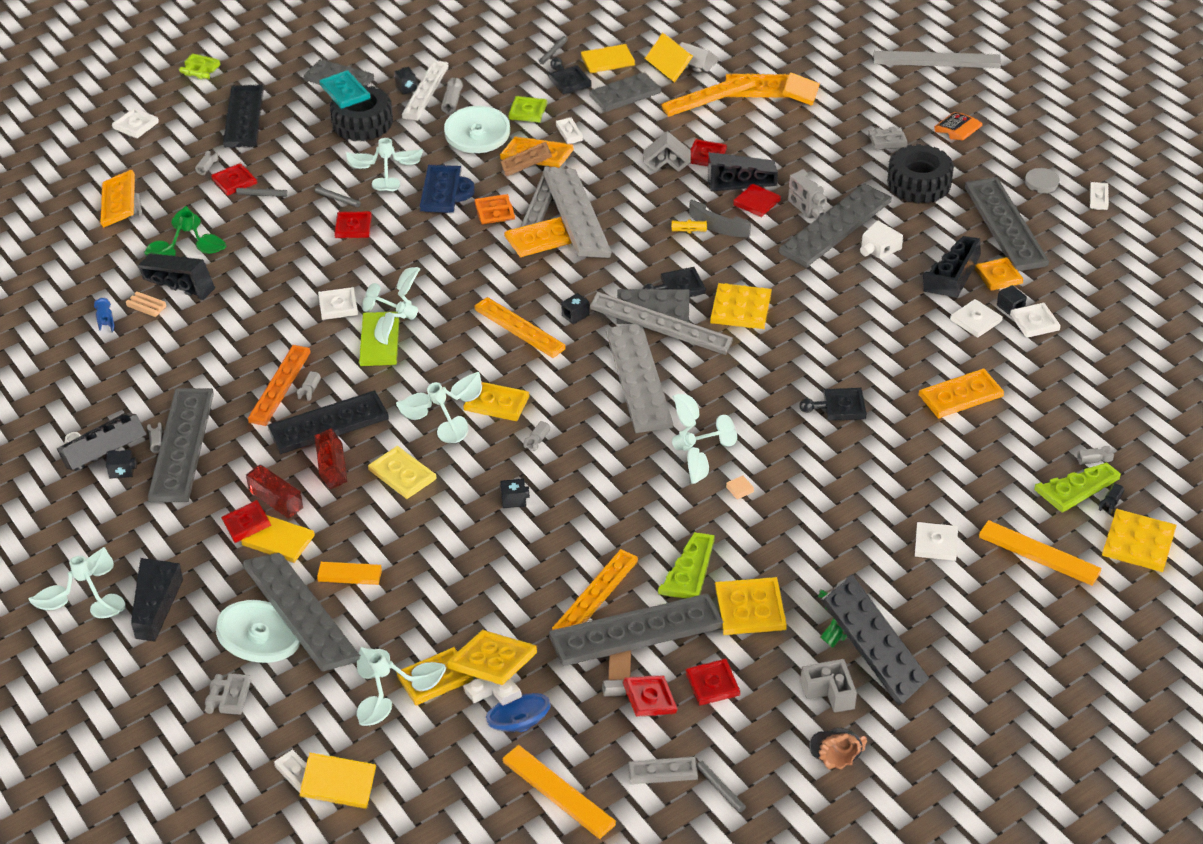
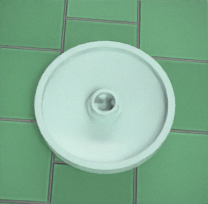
[444,106,510,153]
[216,600,300,663]

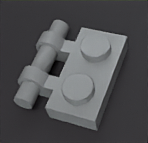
[868,127,907,150]
[205,674,251,715]

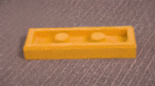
[317,562,382,585]

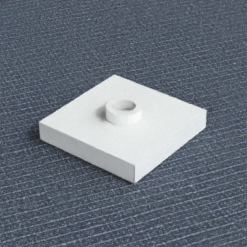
[112,108,159,138]
[318,287,358,320]
[950,299,1003,338]
[1010,303,1061,338]
[915,522,958,561]

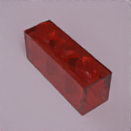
[315,428,348,489]
[246,464,303,519]

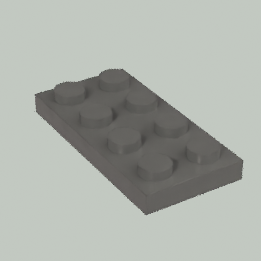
[303,59,374,86]
[590,72,661,112]
[616,289,689,324]

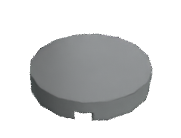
[1025,168,1060,193]

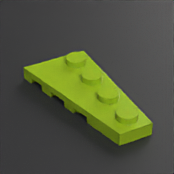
[1034,462,1121,513]
[658,532,715,599]

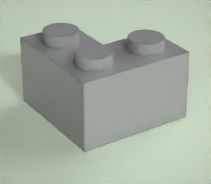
[643,131,691,172]
[801,659,857,713]

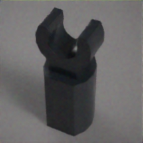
[1099,483,1125,515]

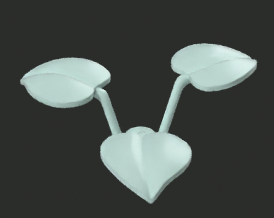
[346,138,423,191]
[362,267,421,345]
[396,372,482,443]
[672,394,737,484]
[29,547,125,618]
[357,647,446,726]

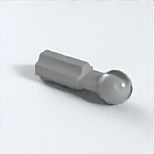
[441,78,463,114]

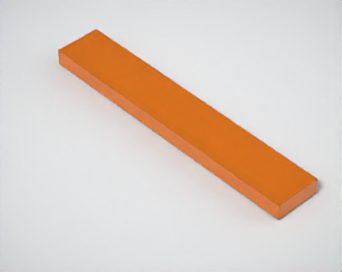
[248,345,311,426]

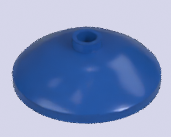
[486,693,551,732]

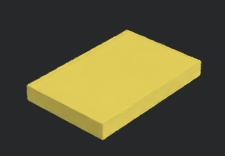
[368,446,436,499]

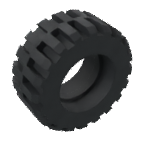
[330,85,393,142]
[887,144,954,204]

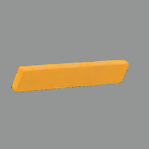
[662,73,756,117]
[475,297,565,358]
[979,520,1102,586]
[552,549,638,630]
[503,745,616,839]

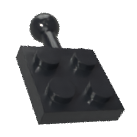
[549,57,592,95]
[642,267,706,297]
[799,387,867,421]

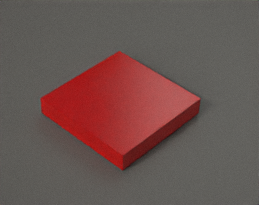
[690,139,727,167]
[211,163,257,196]
[733,184,781,217]
[334,211,372,238]
[221,500,271,543]
[686,659,741,706]
[622,675,678,717]

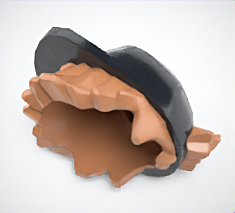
[810,727,867,769]

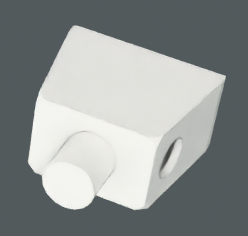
[860,221,903,259]

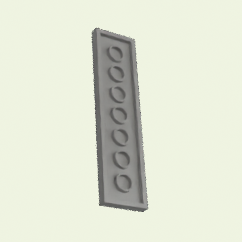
[543,167,612,258]
[606,324,673,433]

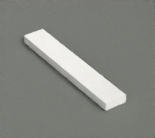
[402,60,448,121]

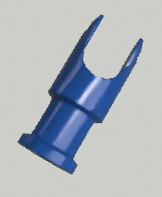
[94,298,114,332]

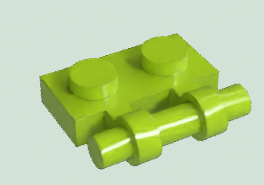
[180,53,220,79]

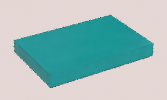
[319,70,370,109]

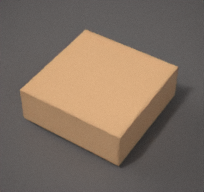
[726,476,754,499]

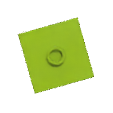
[508,96,547,123]

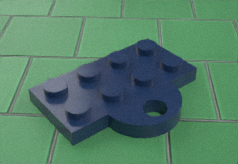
[420,165,475,213]

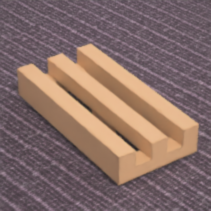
[126,292,166,317]

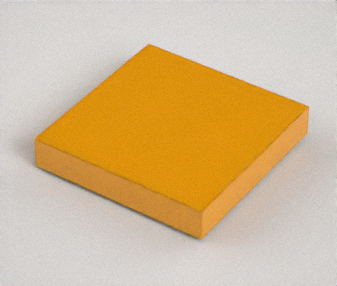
[782,72,820,105]
[975,257,1023,291]

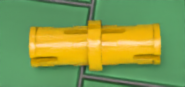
[672,219,707,233]

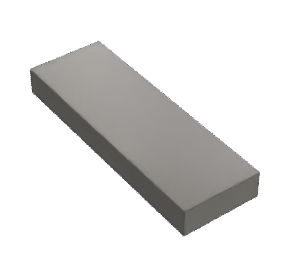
[628,757,698,785]

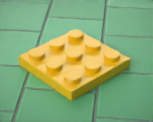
[710,283,772,329]
[1102,509,1177,572]
[715,577,787,635]
[447,630,537,685]

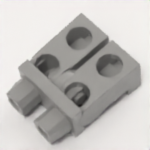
[788,169,827,219]

